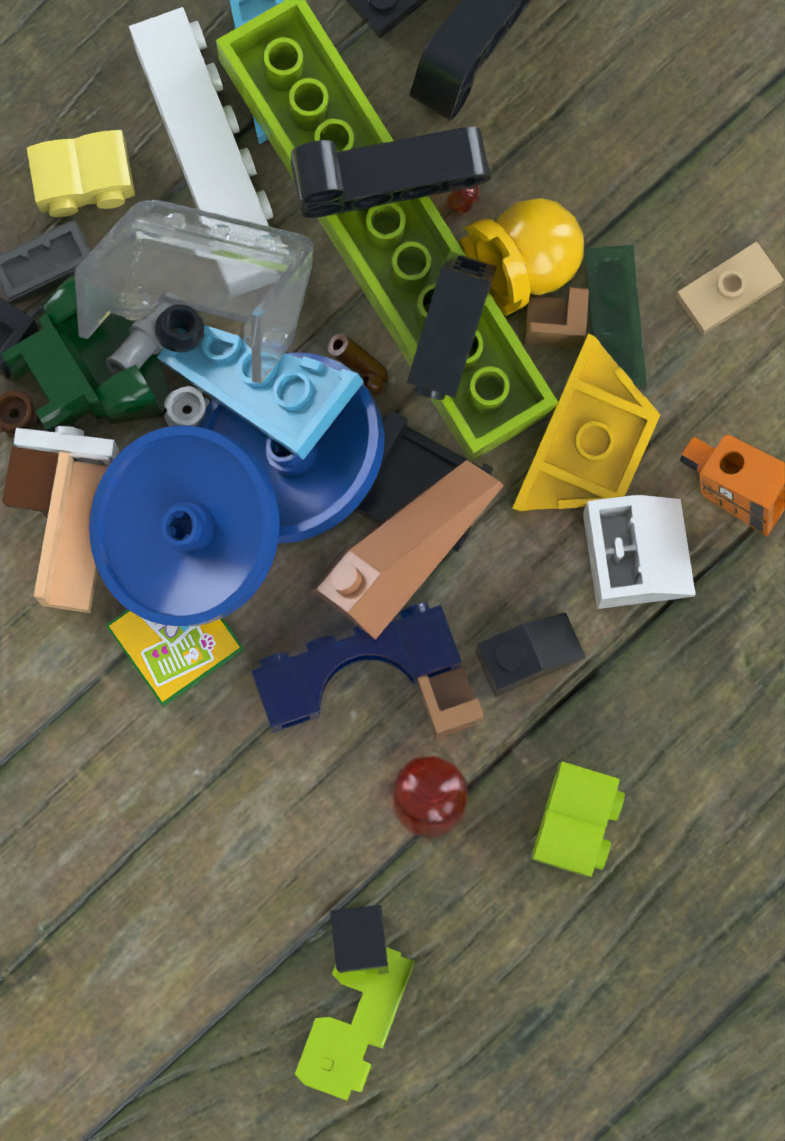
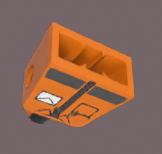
[680,435,785,537]

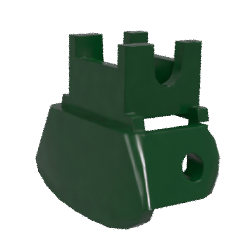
[0,274,169,432]

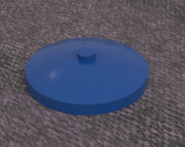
[198,352,385,543]
[89,425,280,627]

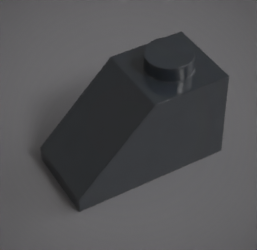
[475,613,586,697]

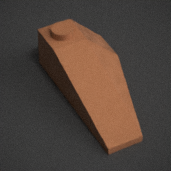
[310,460,503,640]

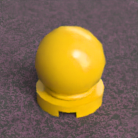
[459,198,584,316]

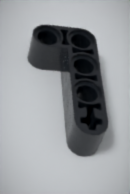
[410,0,532,121]
[291,127,491,218]

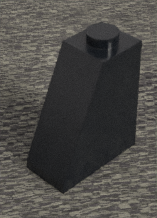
[407,252,497,400]

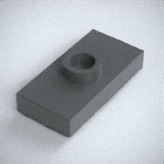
[0,219,98,306]

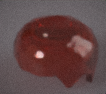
[393,755,468,838]

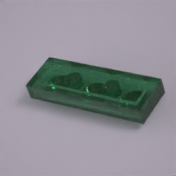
[584,245,647,390]

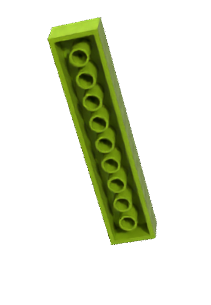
[216,0,558,462]

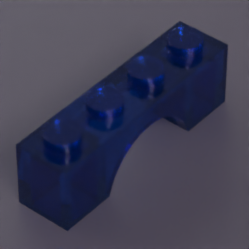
[252,602,461,733]

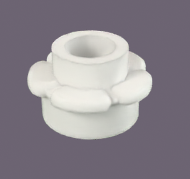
[164,386,210,427]

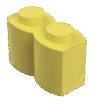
[27,130,135,217]

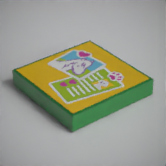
[105,610,245,708]

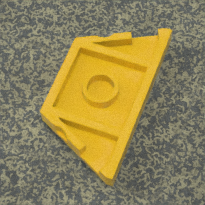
[512,334,660,511]

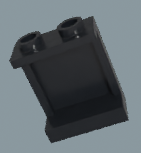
[354,409,493,561]

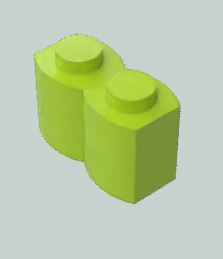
[530,761,625,877]

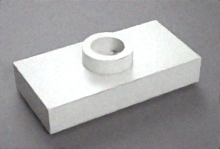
[14,426,119,466]

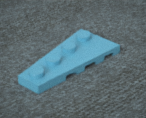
[157,325,364,460]

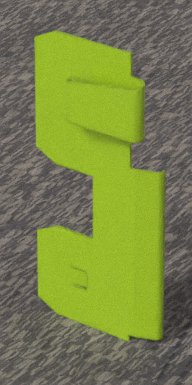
[295,947,415,1101]

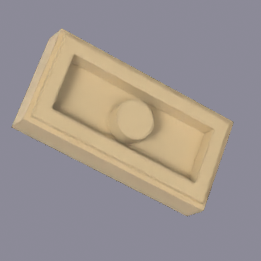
[676,241,784,335]

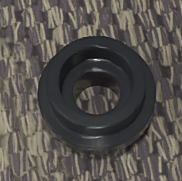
[155,304,204,353]

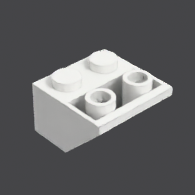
[583,495,696,609]

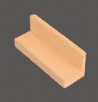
[34,451,108,613]

